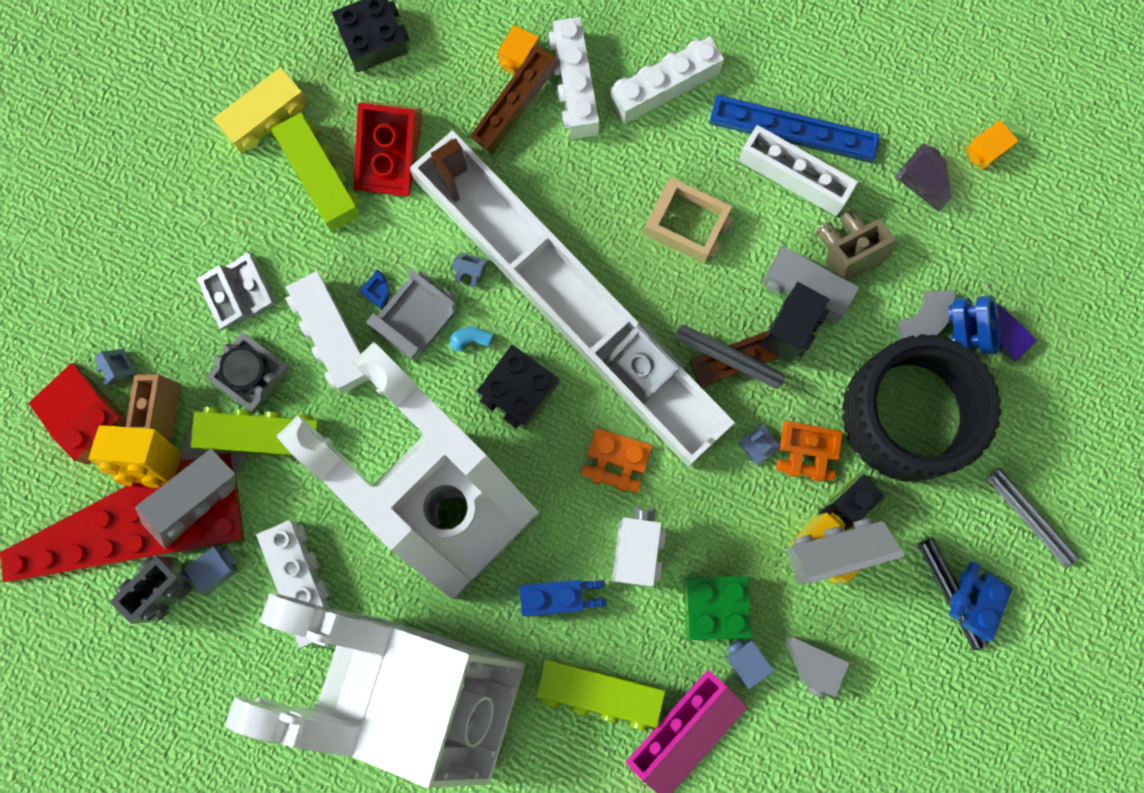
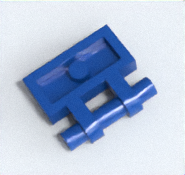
[949,562,1013,642]

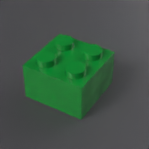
[683,576,751,640]

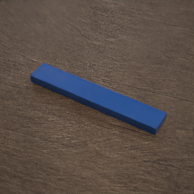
[709,94,880,164]

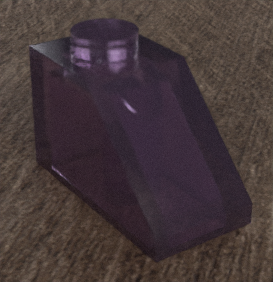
[895,142,951,212]

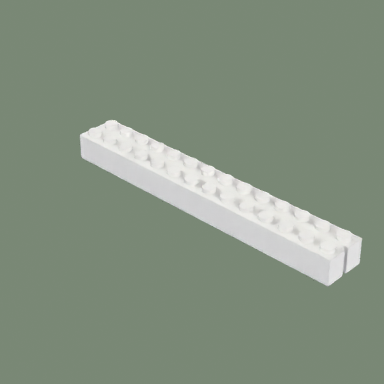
[410,130,735,467]

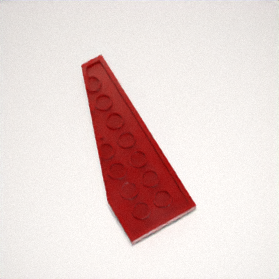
[0,452,245,582]

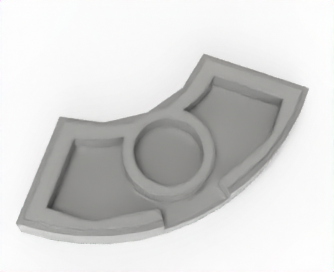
[897,290,955,340]

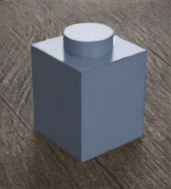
[183,546,239,593]
[724,639,774,689]

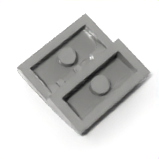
[197,252,278,330]

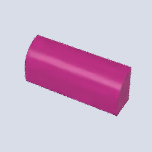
[625,670,748,793]

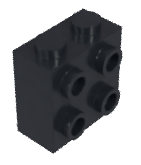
[331,0,410,73]
[477,344,560,430]

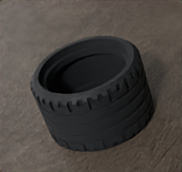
[842,334,1002,482]

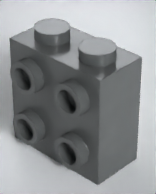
[110,556,193,624]

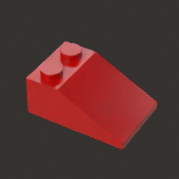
[353,101,422,196]
[28,363,127,465]

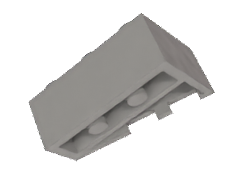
[135,449,236,550]

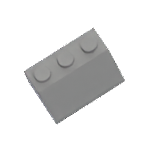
[786,517,904,584]

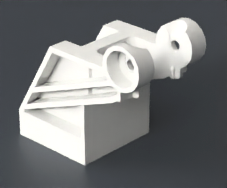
[276,342,539,599]
[225,593,526,788]

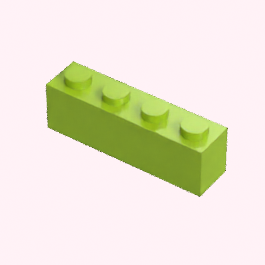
[271,112,361,232]
[190,407,319,456]
[536,658,665,731]

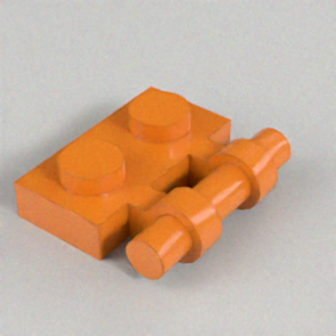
[776,421,843,482]
[581,428,652,493]

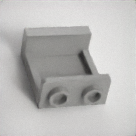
[366,269,458,363]

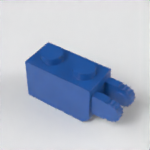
[519,580,607,616]

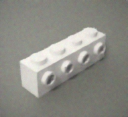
[548,17,599,140]
[610,36,724,125]
[738,125,858,216]
[286,271,369,394]
[256,520,335,648]

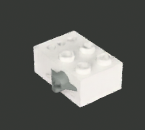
[612,505,666,587]

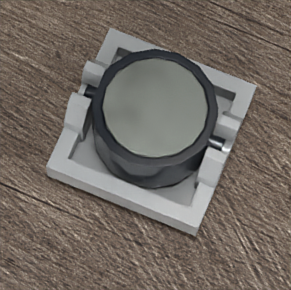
[206,332,291,414]

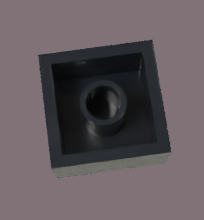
[760,281,830,363]

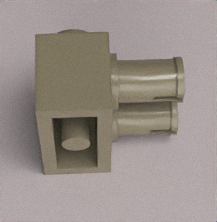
[816,209,896,281]

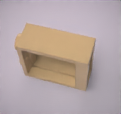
[643,177,733,264]

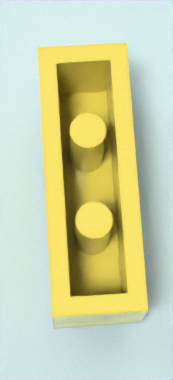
[213,67,307,154]

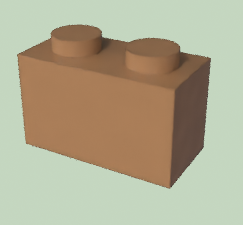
[125,374,182,441]

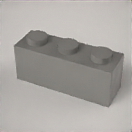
[761,246,859,324]

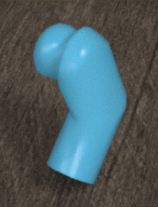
[450,326,494,352]

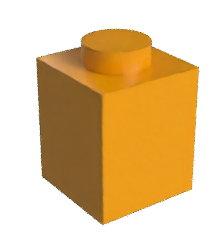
[498,24,539,74]
[965,119,1019,171]

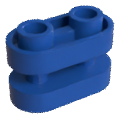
[948,295,1000,355]

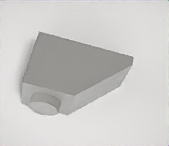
[785,636,849,699]

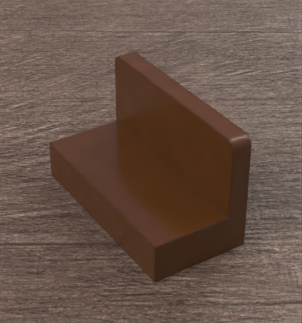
[430,138,468,201]

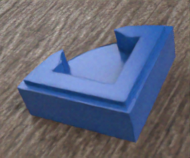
[359,269,389,310]

